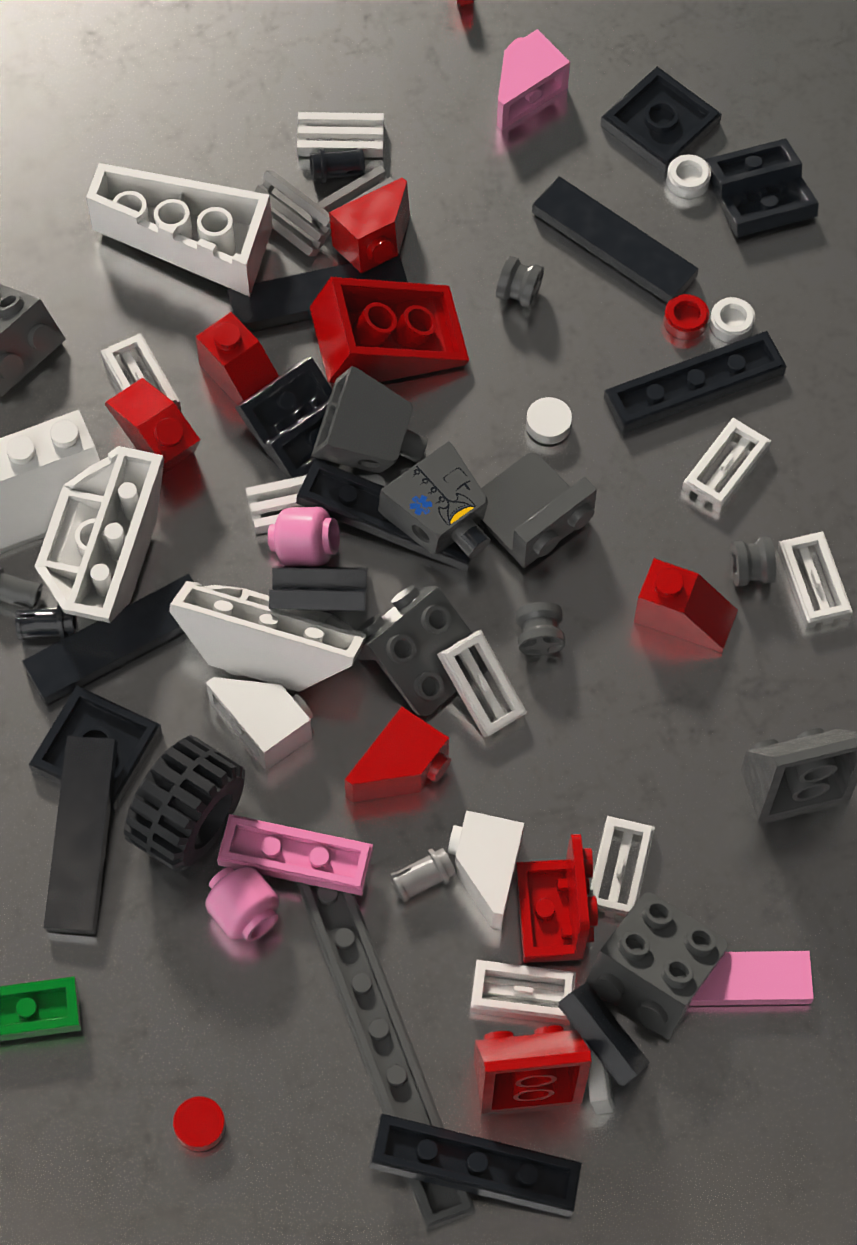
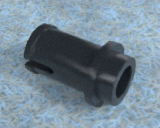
[310,148,365,184]
[15,604,77,640]

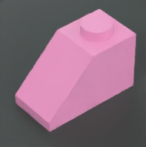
[497,29,570,130]

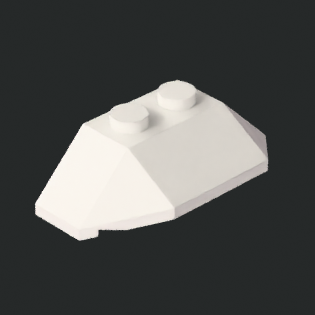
[35,446,164,623]
[169,581,366,692]

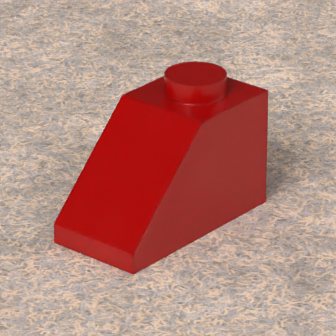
[329,177,410,273]
[195,312,279,405]
[105,378,201,475]
[634,558,738,653]
[344,707,451,803]

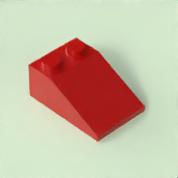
[310,277,469,383]
[474,1025,592,1114]

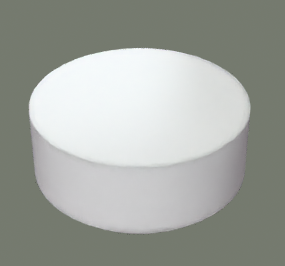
[666,154,711,199]
[709,297,755,343]
[526,397,572,444]

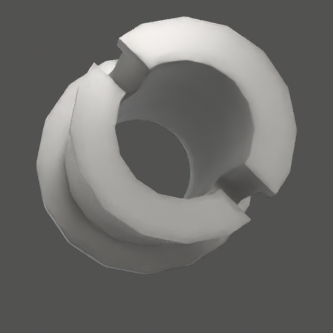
[390,848,456,902]

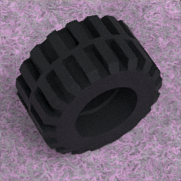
[124,735,245,872]

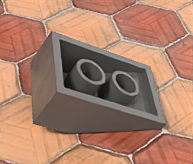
[741,728,857,821]

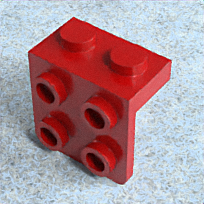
[516,834,598,963]

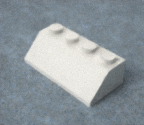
[0,410,100,554]

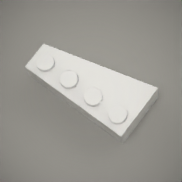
[86,163,273,297]

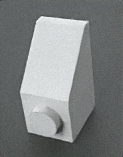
[206,677,313,771]
[448,810,524,931]

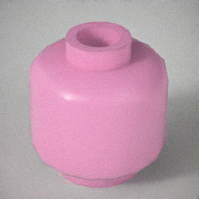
[268,507,340,567]
[205,866,279,942]

